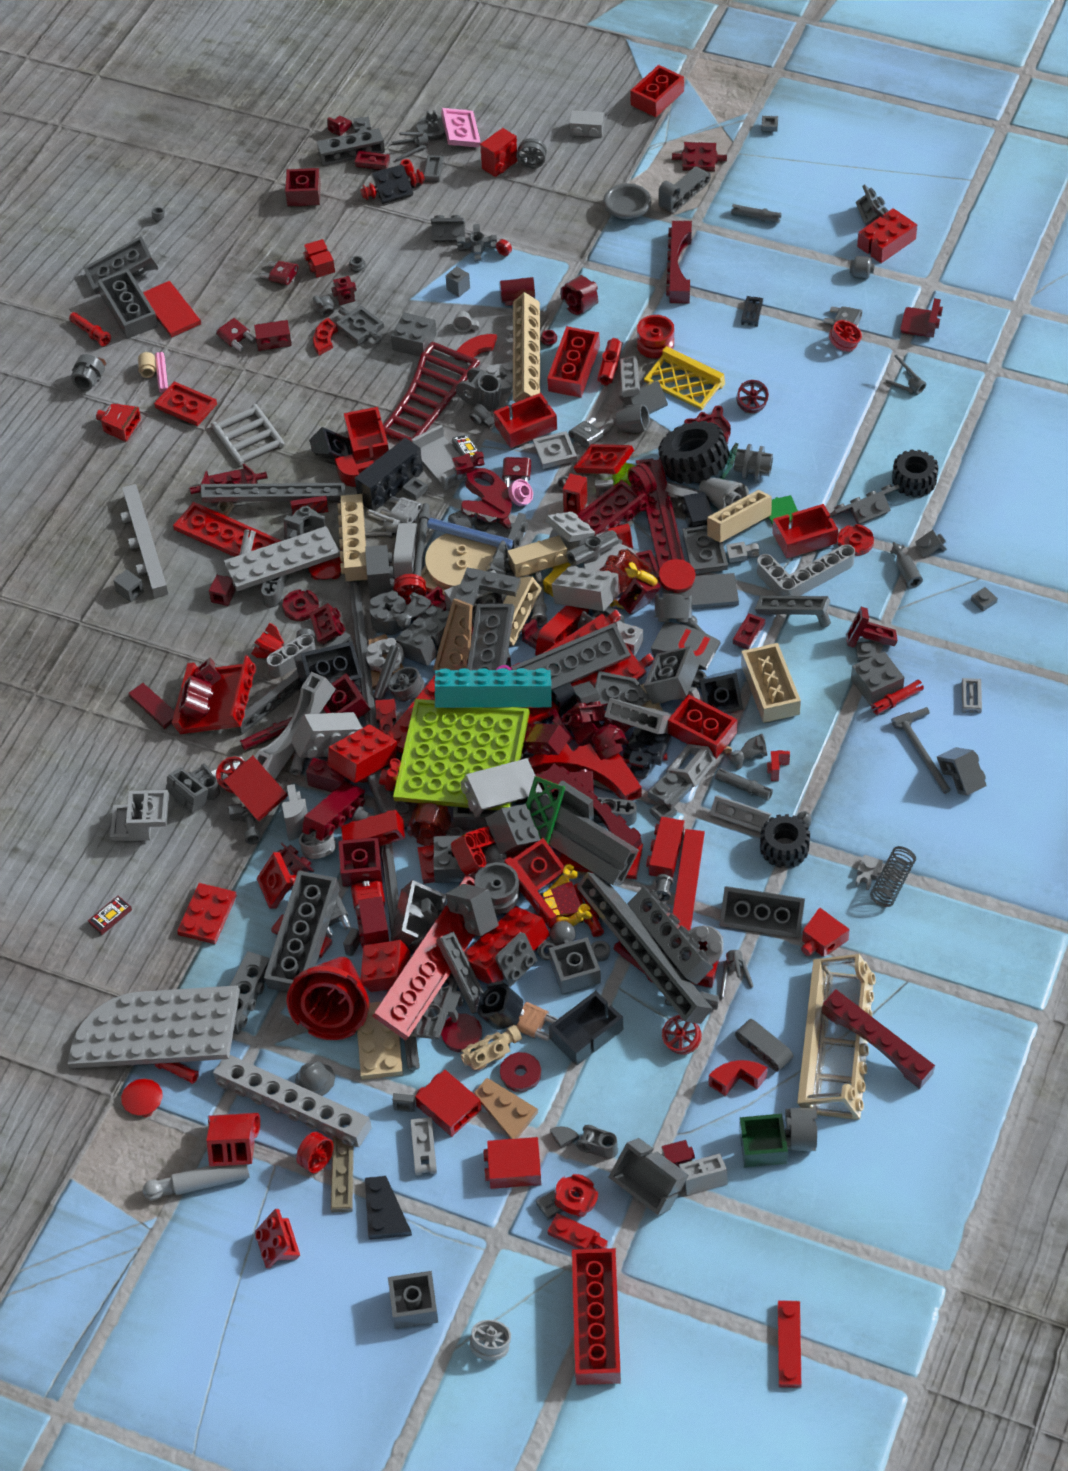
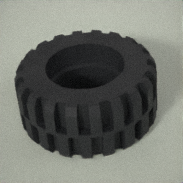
[658,421,730,484]

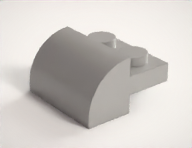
[282,784,308,841]

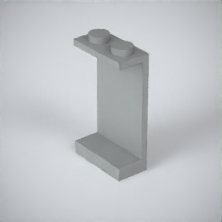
[411,425,475,490]
[460,758,542,818]

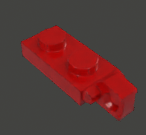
[547,1213,608,1249]

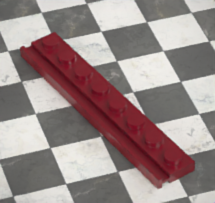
[636,457,685,571]

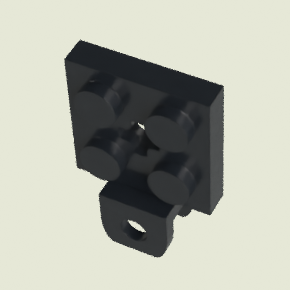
[623,728,672,779]

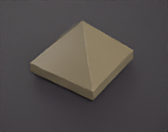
[216,502,235,516]

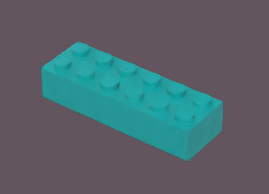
[435,668,551,708]

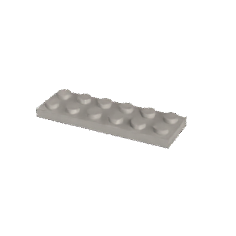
[224,526,340,591]

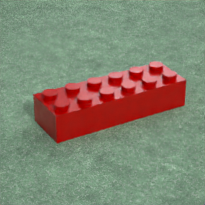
[572,1248,621,1385]

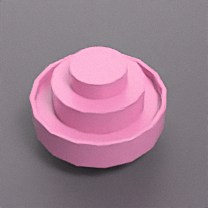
[508,479,533,506]

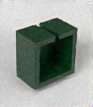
[739,1114,788,1167]

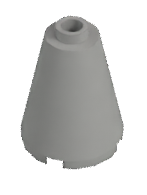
[699,477,749,510]

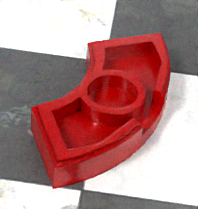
[313,318,338,356]
[455,334,497,360]

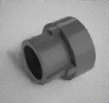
[70,354,105,390]

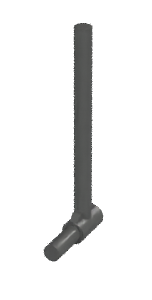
[891,707,951,794]

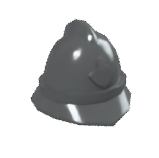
[295,1062,335,1096]

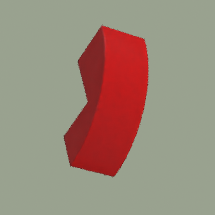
[708,1060,768,1096]

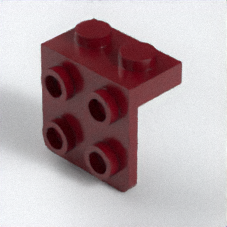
[900,298,943,338]

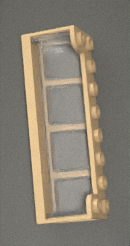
[797,954,876,1120]

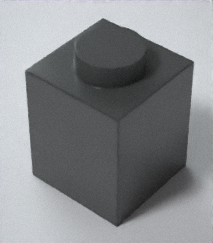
[445,266,470,297]
[113,569,144,602]

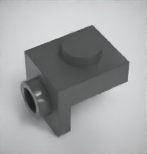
[915,530,947,558]

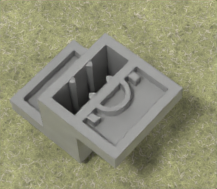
[545,512,596,552]
[110,790,169,841]

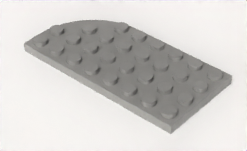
[68,985,240,1069]

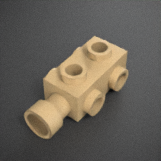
[460,1025,522,1070]

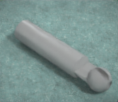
[142,1165,250,1201]

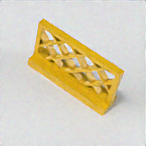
[644,346,725,410]

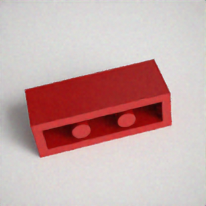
[341,810,405,846]
[646,816,685,878]

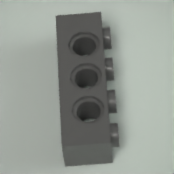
[317,128,385,166]
[230,951,270,1035]

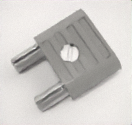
[381,497,422,523]

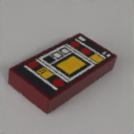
[88,895,132,935]

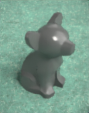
[393,592,431,631]
[726,733,767,769]

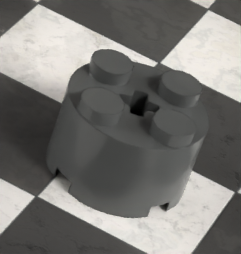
[369,591,406,636]
[655,594,692,622]
[785,1108,817,1151]

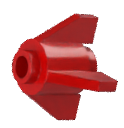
[251,623,284,658]

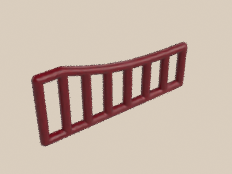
[383,342,480,442]

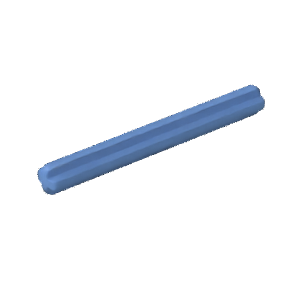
[427,518,513,550]

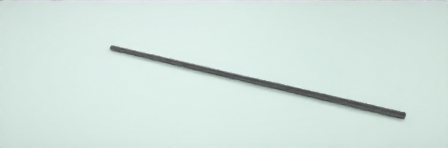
[348,580,420,1071]

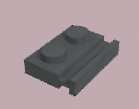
[647,771,693,810]

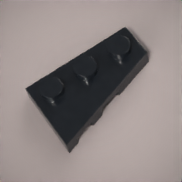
[365,1176,412,1240]

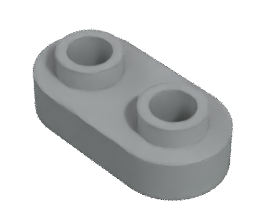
[665,483,700,499]

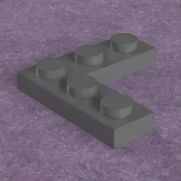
[455,567,521,608]

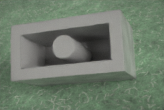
[570,110,604,137]

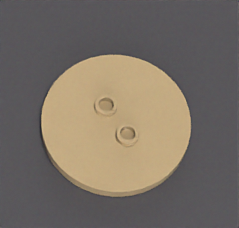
[425,533,497,589]

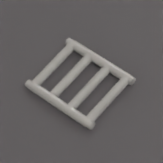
[211,404,285,466]

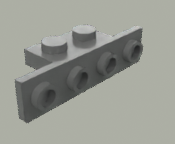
[830,484,899,524]

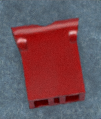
[206,1113,261,1167]

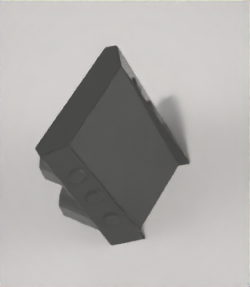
[485,540,513,576]

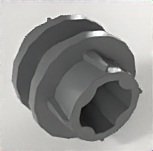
[734,444,773,481]

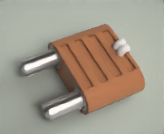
[515,1002,558,1041]

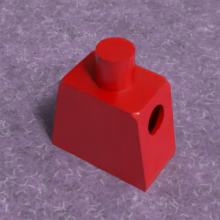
[801,908,850,956]

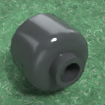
[850,256,875,279]
[448,510,474,529]

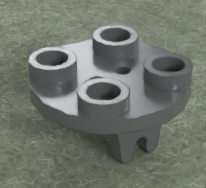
[417,110,446,139]

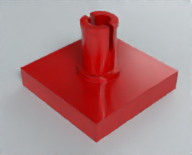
[256,852,297,909]

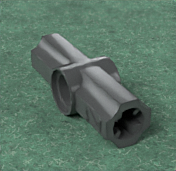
[566,530,619,566]

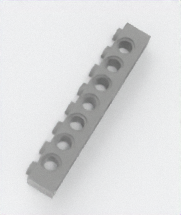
[213,1055,372,1148]

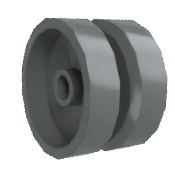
[474,862,520,915]

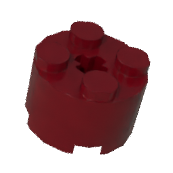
[560,275,599,315]

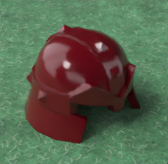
[591,724,629,760]

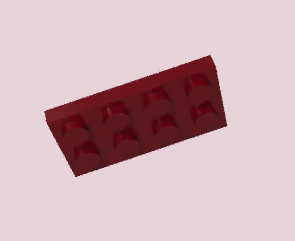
[577,479,649,536]

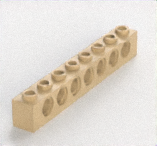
[513,292,540,402]

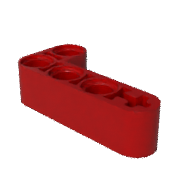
[535,605,589,656]
[451,826,496,875]

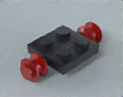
[360,164,425,204]

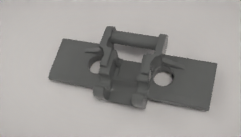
[411,972,464,1039]

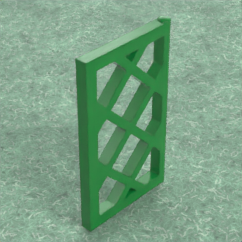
[526,776,566,844]

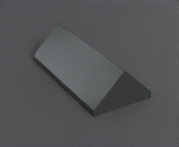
[719,886,805,938]

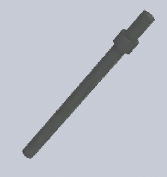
[414,503,430,576]

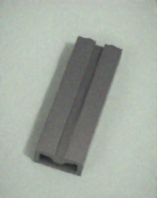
[530,792,639,885]

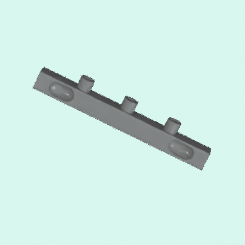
[120,484,168,598]

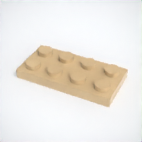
[357,1002,403,1080]

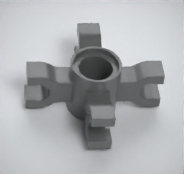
[457,224,497,261]

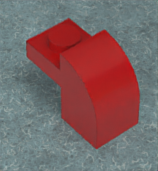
[335,455,374,487]

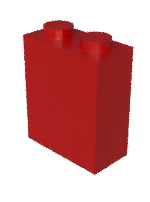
[415,1070,482,1137]
[483,1137,542,1189]

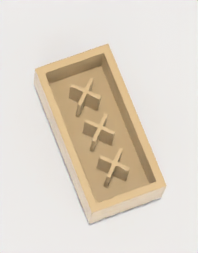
[741,643,801,723]

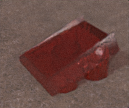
[599,548,652,593]

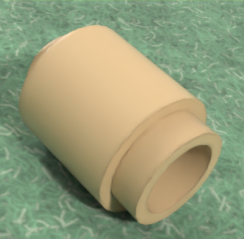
[138,352,156,378]

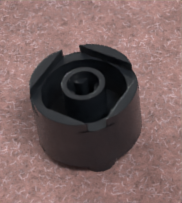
[475,981,523,1030]

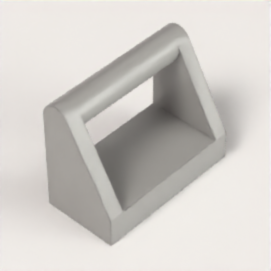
[666,744,716,787]

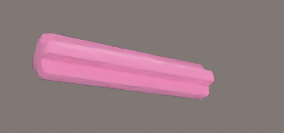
[155,352,168,393]

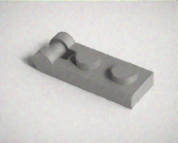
[410,1117,437,1176]

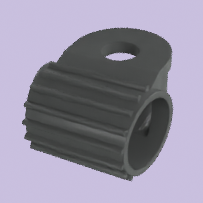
[456,368,502,411]

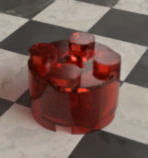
[407,803,451,846]

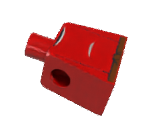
[96,403,141,442]

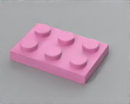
[441,108,481,147]

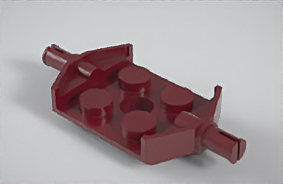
[189,463,268,503]

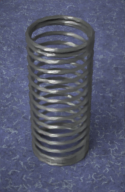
[870,846,916,907]

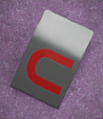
[651,622,721,670]

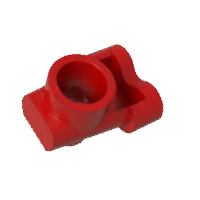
[379,758,401,791]

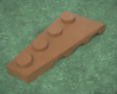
[433,599,473,670]

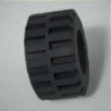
[892,449,938,497]
[760,814,810,868]

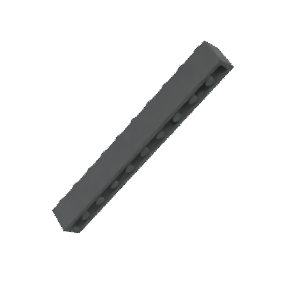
[577,872,713,1024]

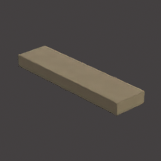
[331,1136,354,1212]

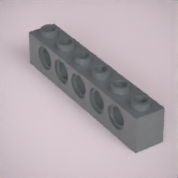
[627,886,713,985]

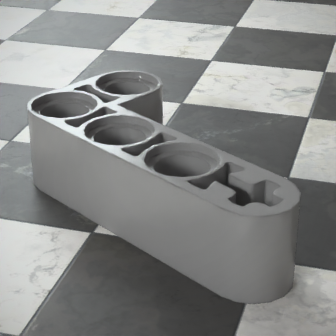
[394,523,417,579]

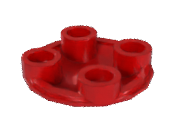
[308,557,343,580]
[121,1078,163,1118]

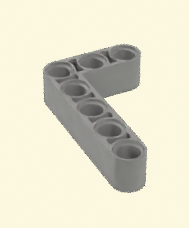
[757,545,855,596]

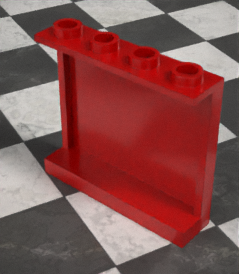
[172,655,256,734]

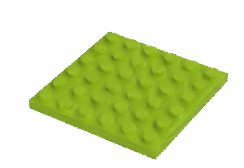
[393,699,529,811]

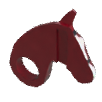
[461,467,512,529]

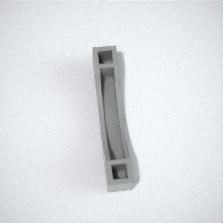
[254,672,336,779]

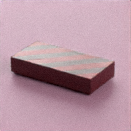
[290,496,328,515]

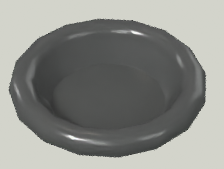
[603,183,652,219]

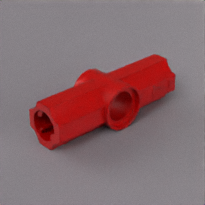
[597,338,623,386]

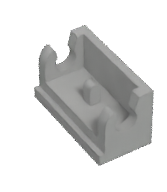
[679,1154,728,1196]

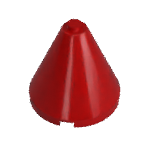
[286,957,369,1040]

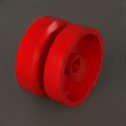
[637,315,674,359]

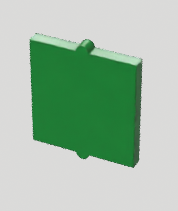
[768,495,798,526]

